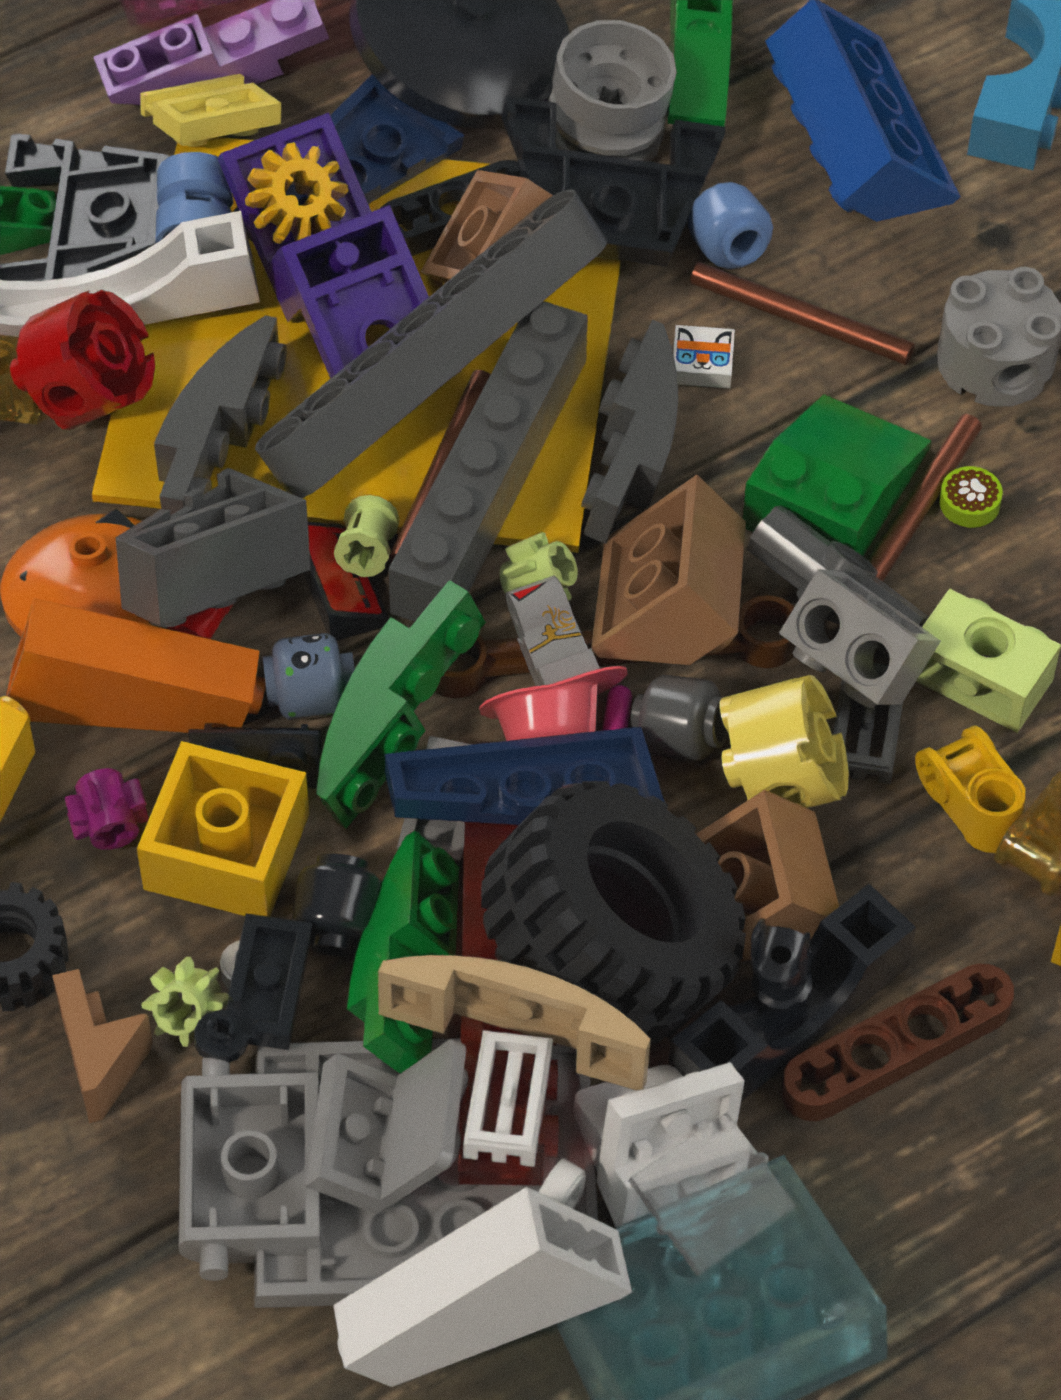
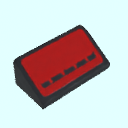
[303,521,389,641]

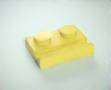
[141,74,281,146]

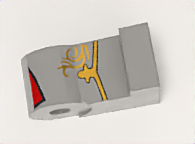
[505,575,600,686]

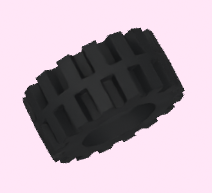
[0,882,69,1011]

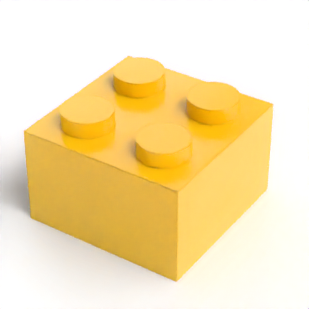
[137,741,310,917]

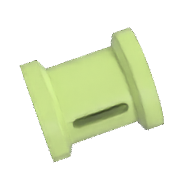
[334,495,400,577]

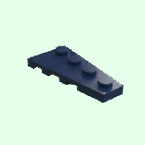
[233,74,464,242]
[385,727,664,825]

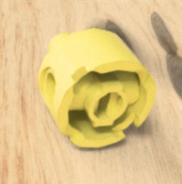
[720,675,849,808]

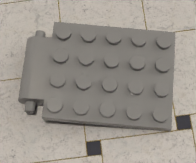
[179,1038,598,1308]

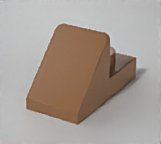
[52,969,153,1123]

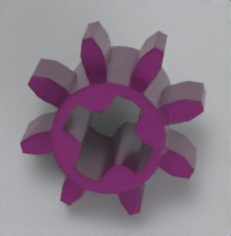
[65,768,149,850]

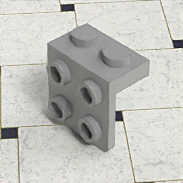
[305,1039,468,1214]

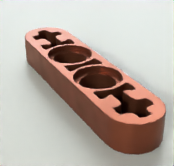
[782,963,1014,1122]

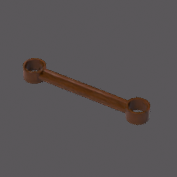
[435,595,796,698]

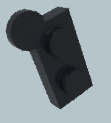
[194,913,312,1063]

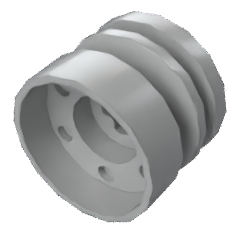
[549,20,677,162]

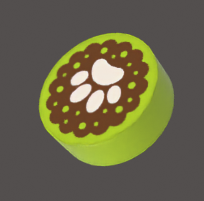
[939,466,1003,528]

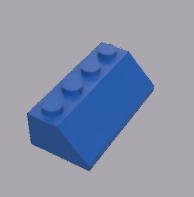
[765,0,961,222]

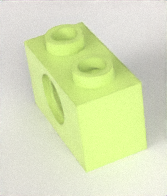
[916,588,1061,733]

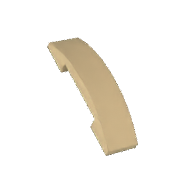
[378,955,650,1091]

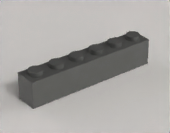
[388,301,588,622]

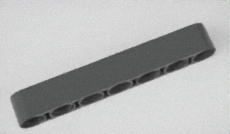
[255,189,607,498]

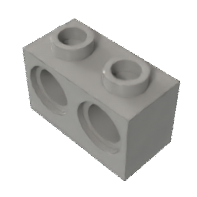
[779,569,941,708]

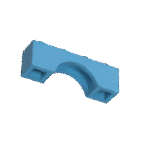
[967,0,1061,170]

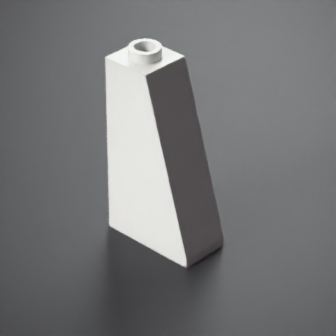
[333,1187,632,1387]

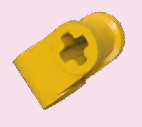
[915,725,1026,853]

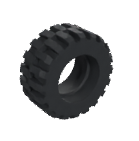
[481,781,746,1045]

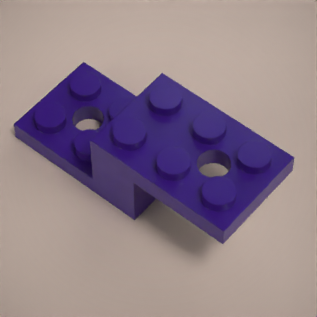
[218,112,461,379]

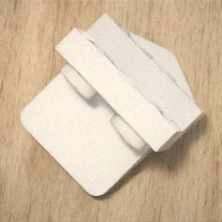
[573,1062,750,1251]

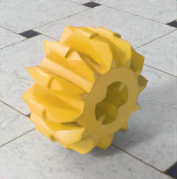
[245,142,348,244]

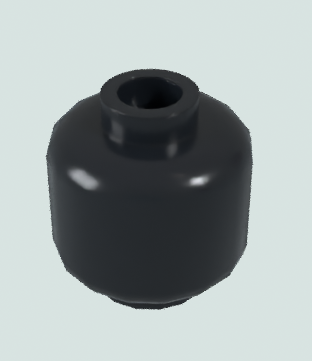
[292,853,382,956]

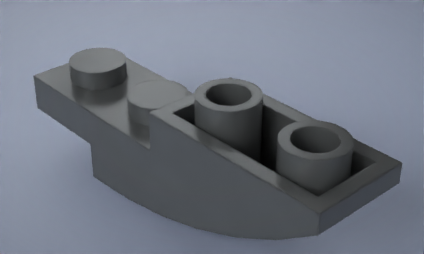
[154,315,287,516]
[581,320,678,544]

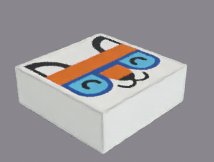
[673,325,735,388]

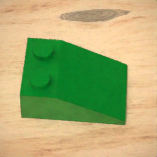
[743,394,932,556]

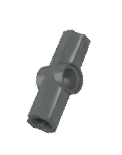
[746,505,929,659]

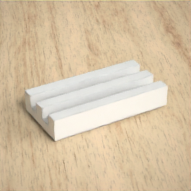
[463,1030,553,1166]

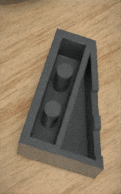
[116,468,311,627]

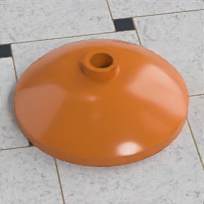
[0,514,166,637]

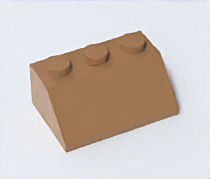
[591,475,746,665]

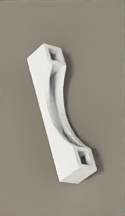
[0,211,260,353]

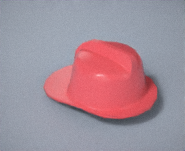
[479,666,628,741]

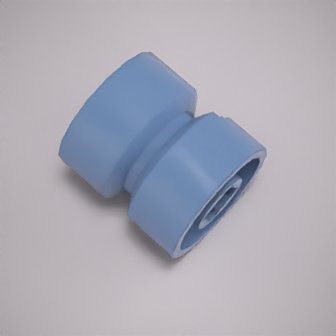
[155,152,233,243]

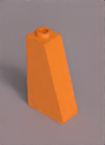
[6,598,266,733]

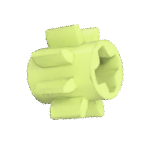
[500,532,578,601]
[142,957,228,1047]

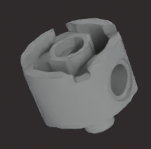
[937,267,1061,406]

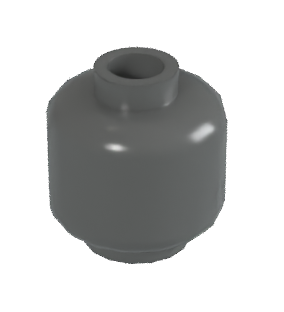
[631,675,728,761]

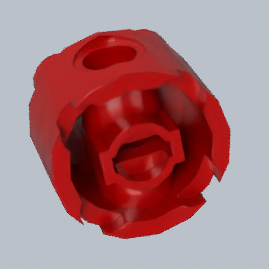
[10,290,156,431]

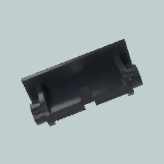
[188,723,321,788]

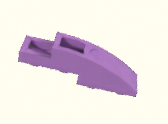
[94,0,329,105]

